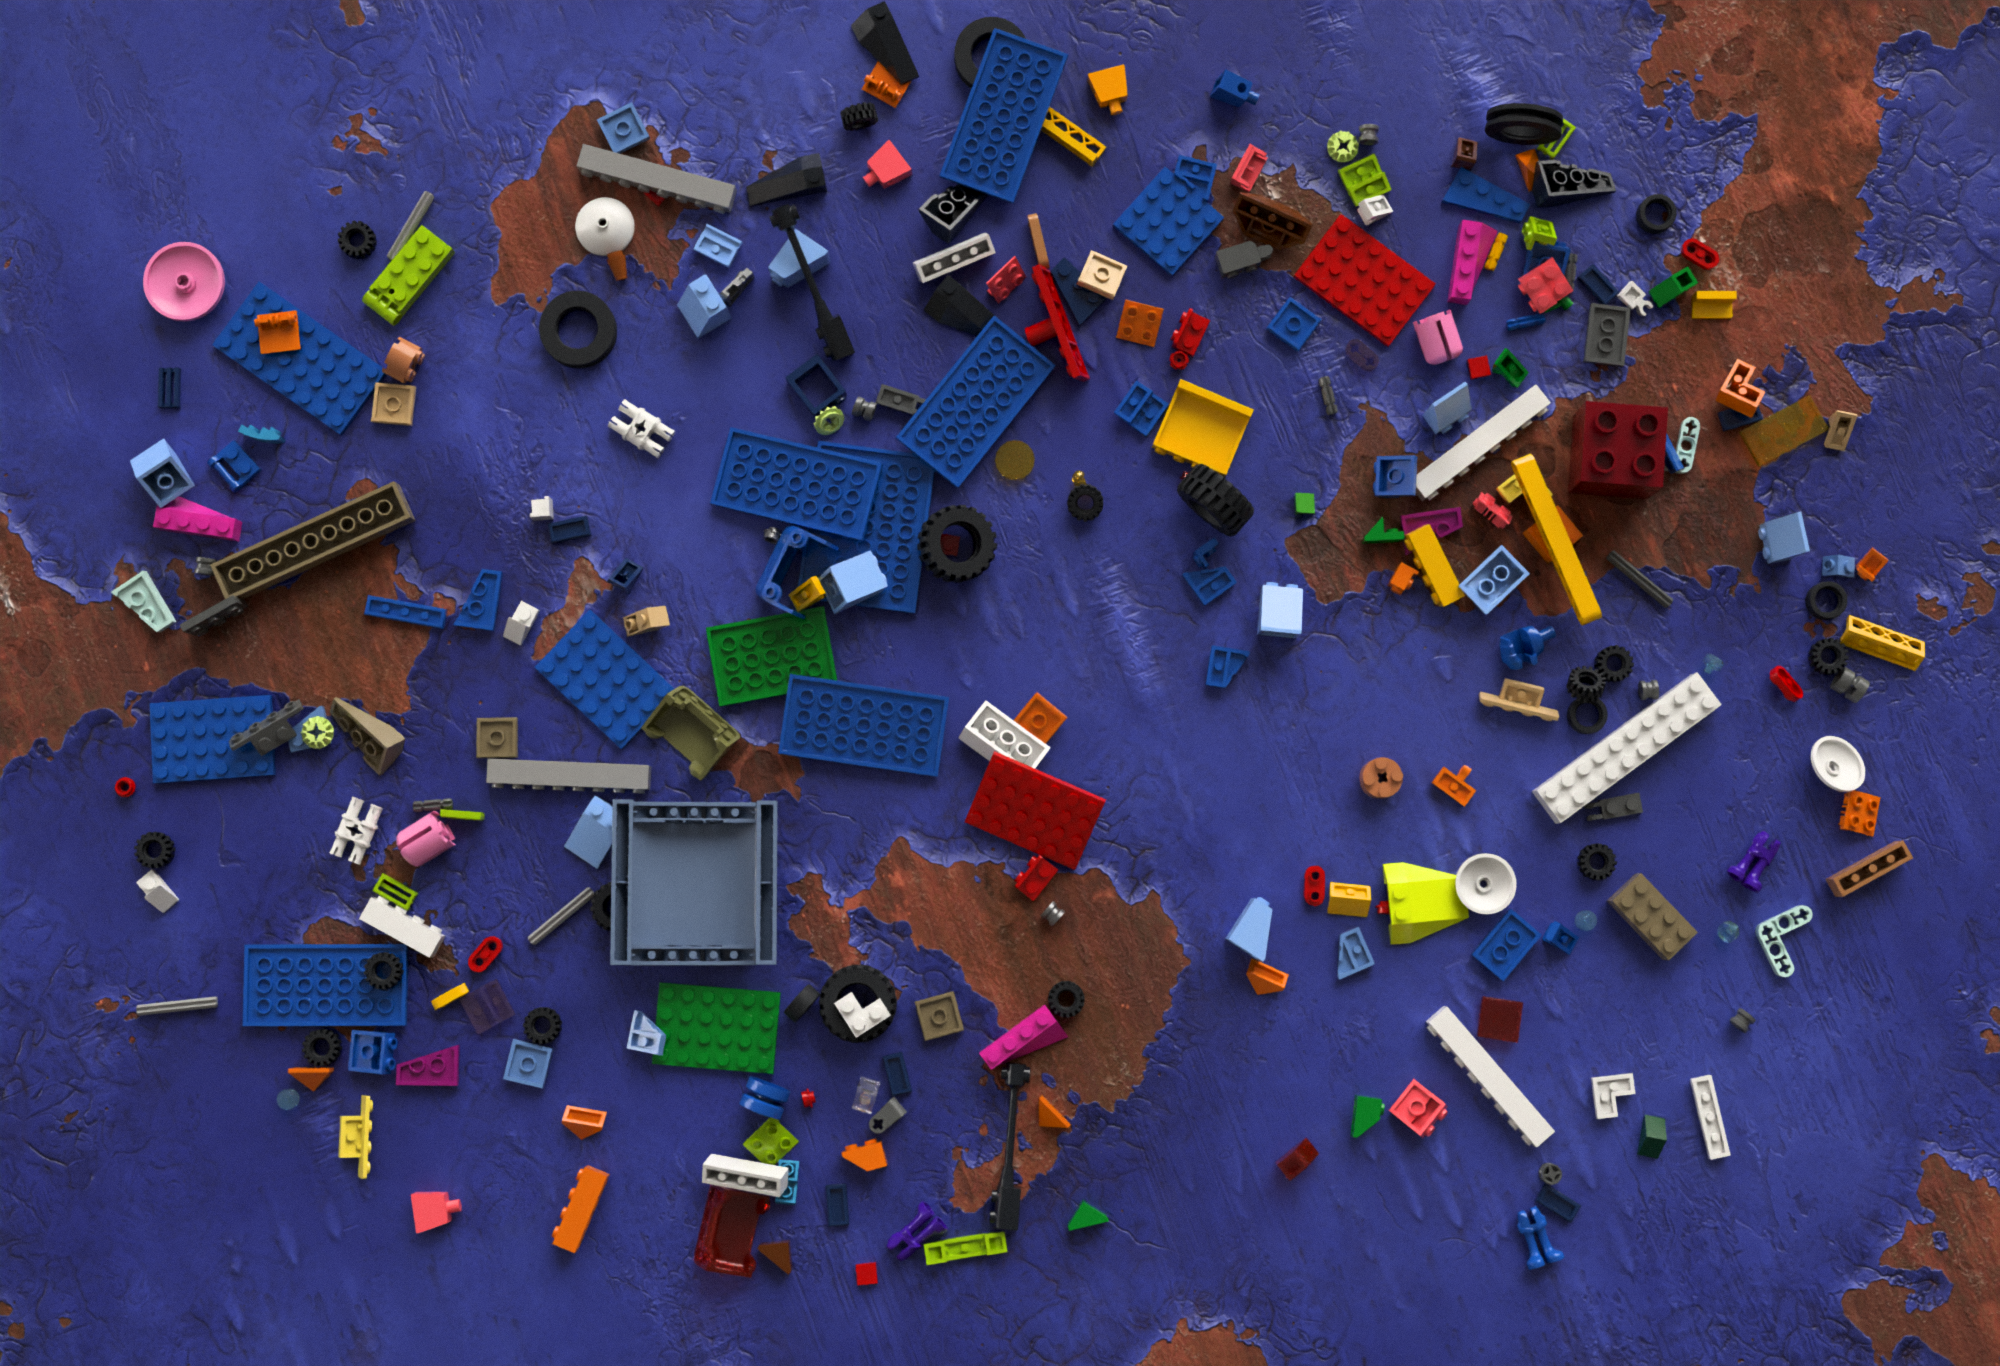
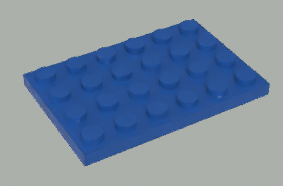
[535,610,675,749]
[150,695,276,784]

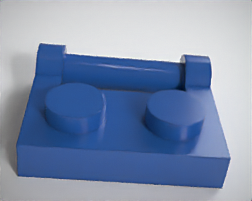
[207,440,262,493]

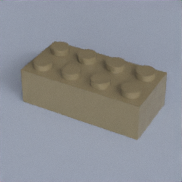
[1607,873,1698,960]

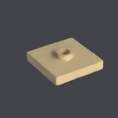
[1077,250,1127,300]
[371,382,416,426]

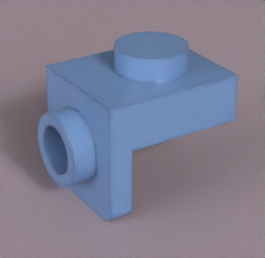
[1822,555,1855,578]

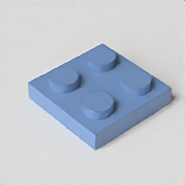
[597,102,650,154]
[503,1039,554,1088]

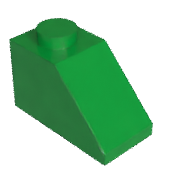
[1350,1095,1385,1138]

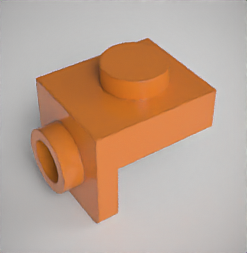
[1856,547,1888,582]

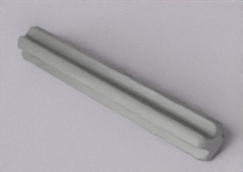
[387,191,434,261]
[528,887,595,945]
[136,996,218,1016]

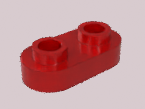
[1681,238,1719,270]
[1770,665,1803,702]
[1304,866,1325,906]
[468,936,503,972]

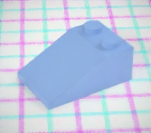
[1422,382,1472,435]
[1758,512,1810,564]
[1458,545,1530,615]
[564,796,613,869]

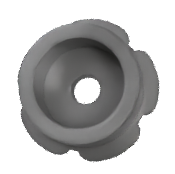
[763,527,781,544]

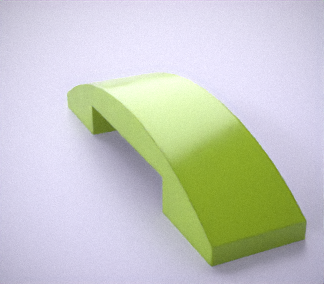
[924,1231,1007,1265]

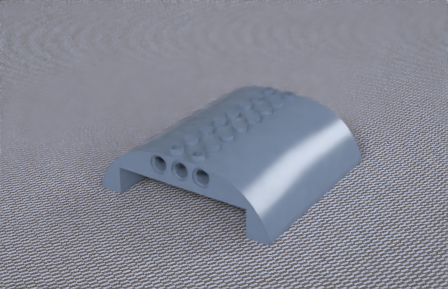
[610,799,777,966]

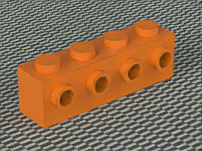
[551,1165,610,1253]

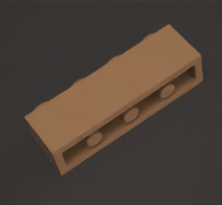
[1825,840,1913,897]

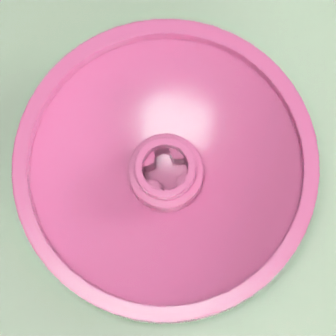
[143,242,225,322]

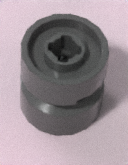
[1830,667,1870,703]

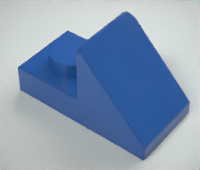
[1542,921,1579,955]

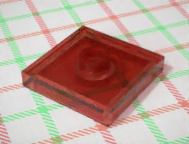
[1476,996,1523,1043]

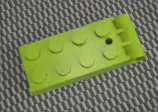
[362,225,455,326]

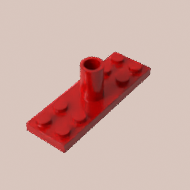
[1025,264,1090,382]

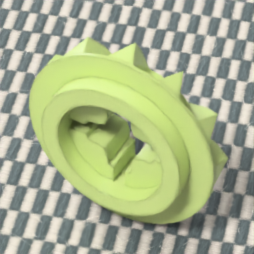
[1327,131,1359,162]
[813,406,844,435]
[300,716,334,749]

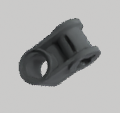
[869,1097,907,1134]

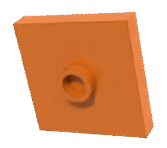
[1013,692,1068,744]

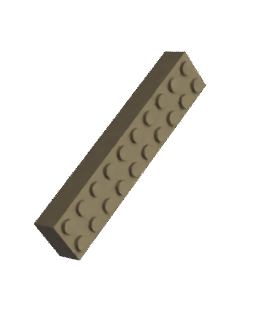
[210,481,416,599]

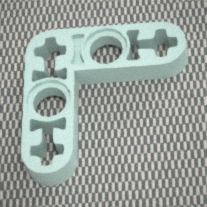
[1664,417,1700,474]
[1755,905,1813,977]

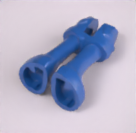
[1517,1206,1565,1270]

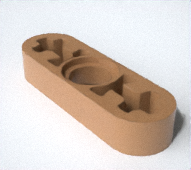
[1027,213,1050,269]

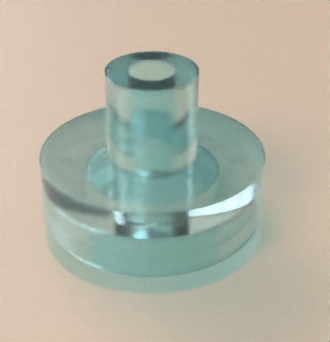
[1702,653,1724,675]
[1575,910,1597,931]
[1717,921,1739,943]
[277,1089,299,1110]

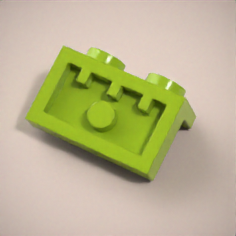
[1522,216,1557,250]

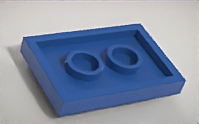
[1471,909,1542,981]

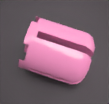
[1413,310,1463,365]
[396,811,456,866]

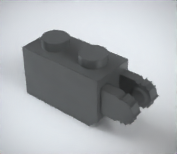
[1215,241,1273,279]

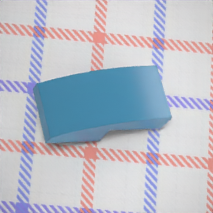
[238,425,286,444]
[775,1159,799,1205]

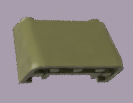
[641,685,740,781]

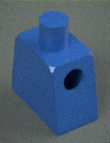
[1210,69,1259,107]

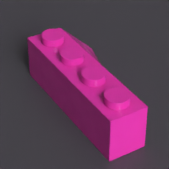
[1447,220,1498,305]
[153,496,242,542]
[979,1004,1068,1070]

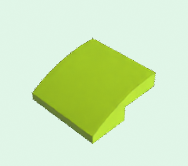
[1337,154,1392,207]

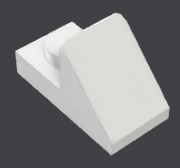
[1357,195,1393,226]
[503,601,540,646]
[136,869,179,913]

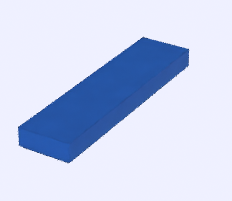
[364,595,448,629]

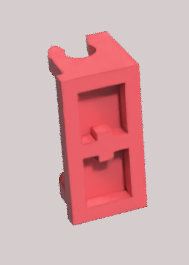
[1230,144,1268,193]

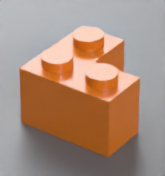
[1715,359,1765,418]

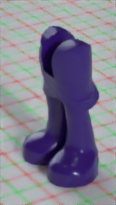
[1726,831,1781,893]
[886,1201,948,1262]

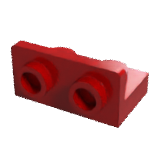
[1170,308,1210,357]
[1014,855,1058,901]

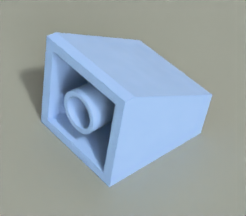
[768,229,831,288]
[677,274,731,339]
[130,439,195,508]
[818,550,888,615]
[1257,582,1303,638]
[1225,897,1272,962]

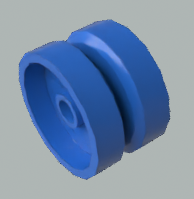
[739,1076,791,1119]

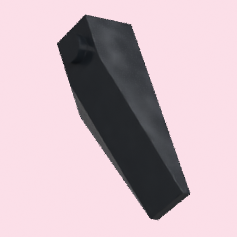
[851,1,919,85]
[746,153,827,207]
[1532,160,1616,208]
[919,184,988,244]
[924,275,994,337]

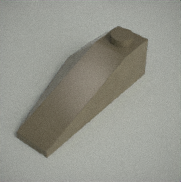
[330,697,405,775]

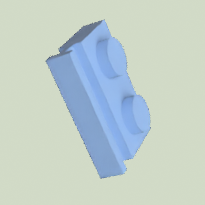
[694,224,743,268]

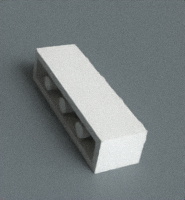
[913,233,996,283]
[359,896,446,958]
[702,1154,789,1197]

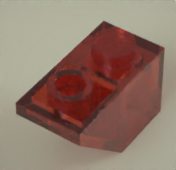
[1275,1137,1319,1181]

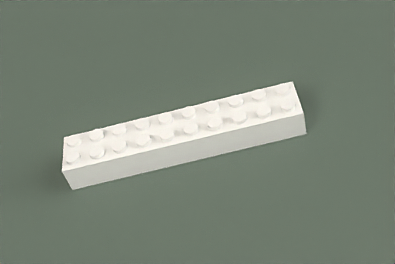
[1532,672,1722,824]

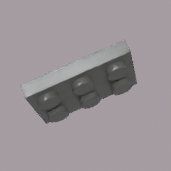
[1583,303,1631,368]
[180,595,248,636]

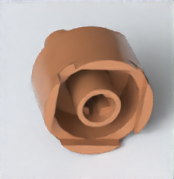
[382,337,425,383]
[1359,757,1403,799]

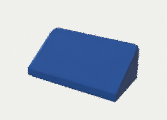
[1665,433,1684,474]

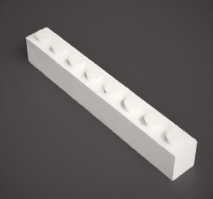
[1416,385,1551,501]
[1426,1006,1555,1147]

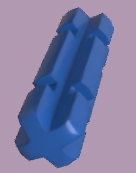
[1506,313,1546,331]

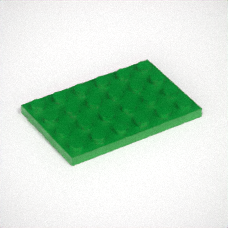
[706,606,838,707]
[652,982,781,1074]

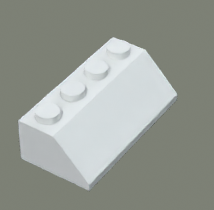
[958,701,1050,768]

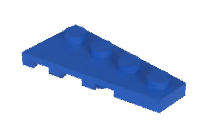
[1441,167,1530,223]

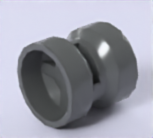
[851,396,877,422]

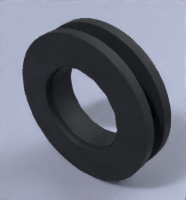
[954,17,1026,89]
[1485,103,1563,145]
[539,291,617,369]

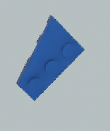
[453,569,503,631]

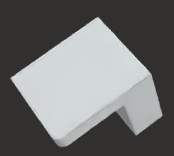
[530,496,554,521]

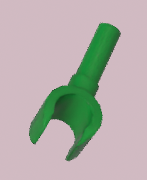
[1545,297,1573,313]

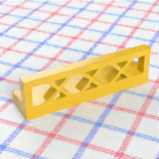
[1041,107,1106,167]
[1840,615,1925,671]

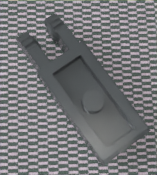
[875,384,926,416]
[1584,793,1643,821]

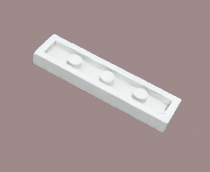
[1690,1075,1730,1160]

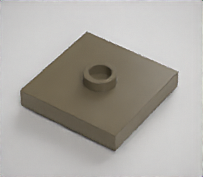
[476,717,518,758]
[915,991,964,1041]

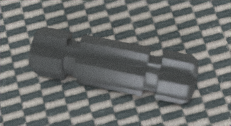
[1564,253,1578,290]
[1319,376,1338,415]
[413,798,453,812]

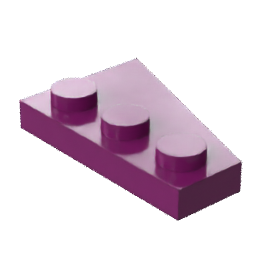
[1400,507,1463,555]
[396,1044,460,1086]

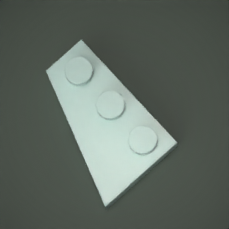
[111,571,176,632]

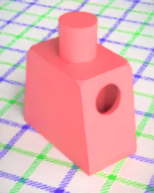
[862,140,912,188]
[411,1192,462,1234]

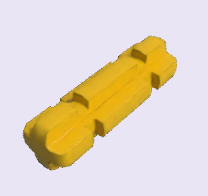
[1484,233,1508,271]

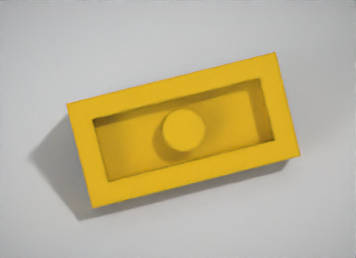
[1692,291,1737,319]
[1327,882,1371,917]

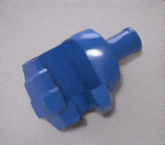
[1499,626,1556,670]

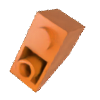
[841,1138,888,1171]

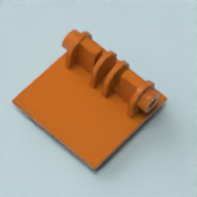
[862,61,911,108]
[1116,299,1164,347]
[254,310,301,354]
[1838,790,1881,837]

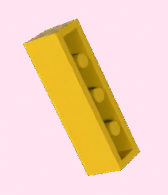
[1404,524,1465,607]

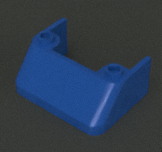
[756,525,839,619]

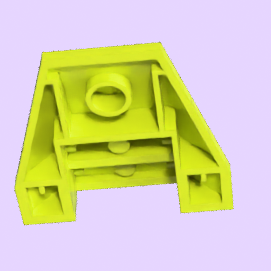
[1382,862,1469,945]

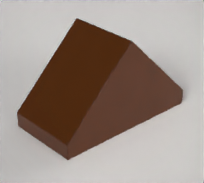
[1451,137,1478,171]
[757,1240,793,1275]

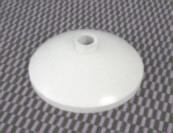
[575,197,635,256]
[1811,736,1865,792]
[1455,853,1517,914]

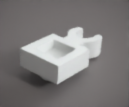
[1617,281,1653,316]

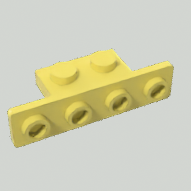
[338,1095,373,1179]

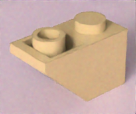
[623,606,670,637]

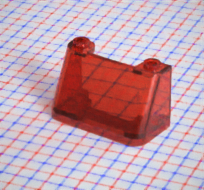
[694,1185,770,1278]

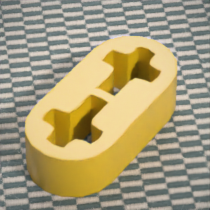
[431,983,469,1011]

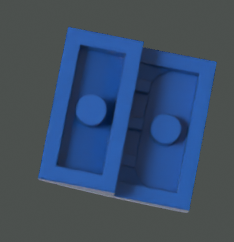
[1114,380,1169,438]

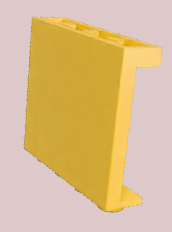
[1152,379,1254,478]

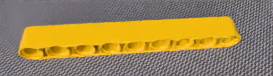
[1511,454,1602,625]

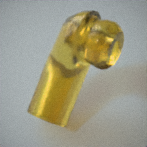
[1072,470,1094,487]

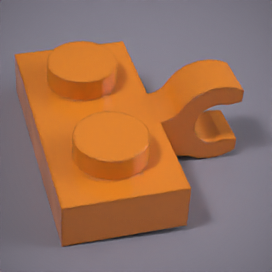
[1431,765,1476,807]

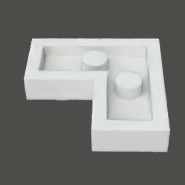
[834,992,891,1038]
[1591,1073,1635,1119]

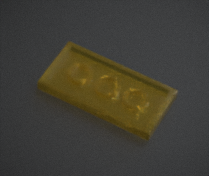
[1739,395,1829,467]

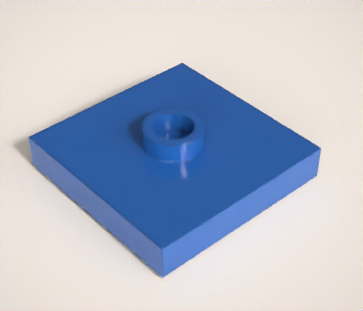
[1266,297,1322,352]

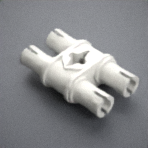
[608,399,675,458]
[329,796,383,865]

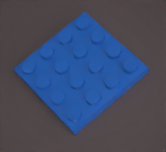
[1113,167,1224,277]

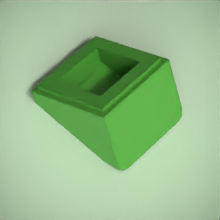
[1294,493,1315,515]

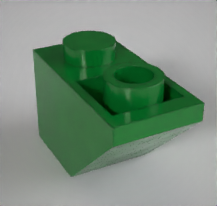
[1648,266,1698,308]

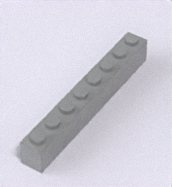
[577,144,737,214]
[486,759,652,794]

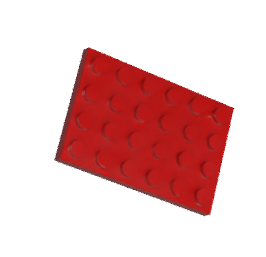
[1293,214,1436,347]
[964,751,1106,870]

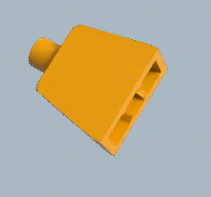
[1087,64,1127,115]

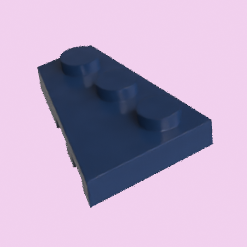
[1051,257,1107,327]

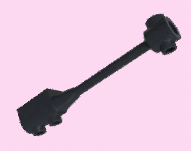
[769,204,855,361]
[990,1063,1030,1230]

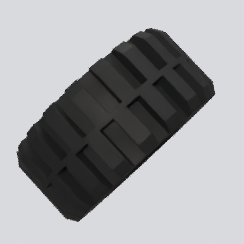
[1177,464,1254,537]
[917,505,997,583]
[819,965,897,1043]

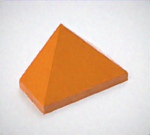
[1515,148,1539,192]
[1246,958,1288,995]
[288,1067,334,1092]
[1039,1094,1071,1128]
[562,1105,607,1140]

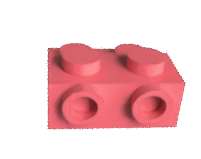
[1518,257,1574,314]
[1389,1079,1448,1138]

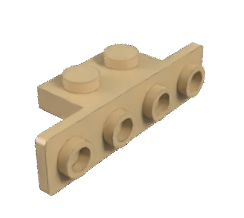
[1479,678,1559,721]

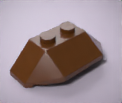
[1232,192,1313,250]

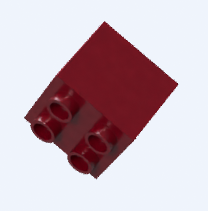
[1568,401,1668,499]

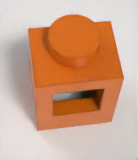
[1387,562,1419,595]

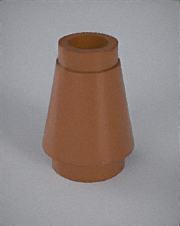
[606,250,628,281]

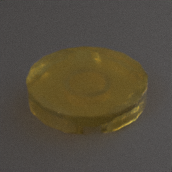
[995,440,1035,480]

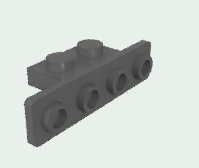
[229,699,304,756]

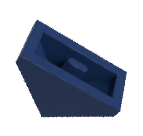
[607,558,643,594]

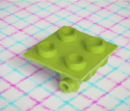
[743,1117,799,1165]

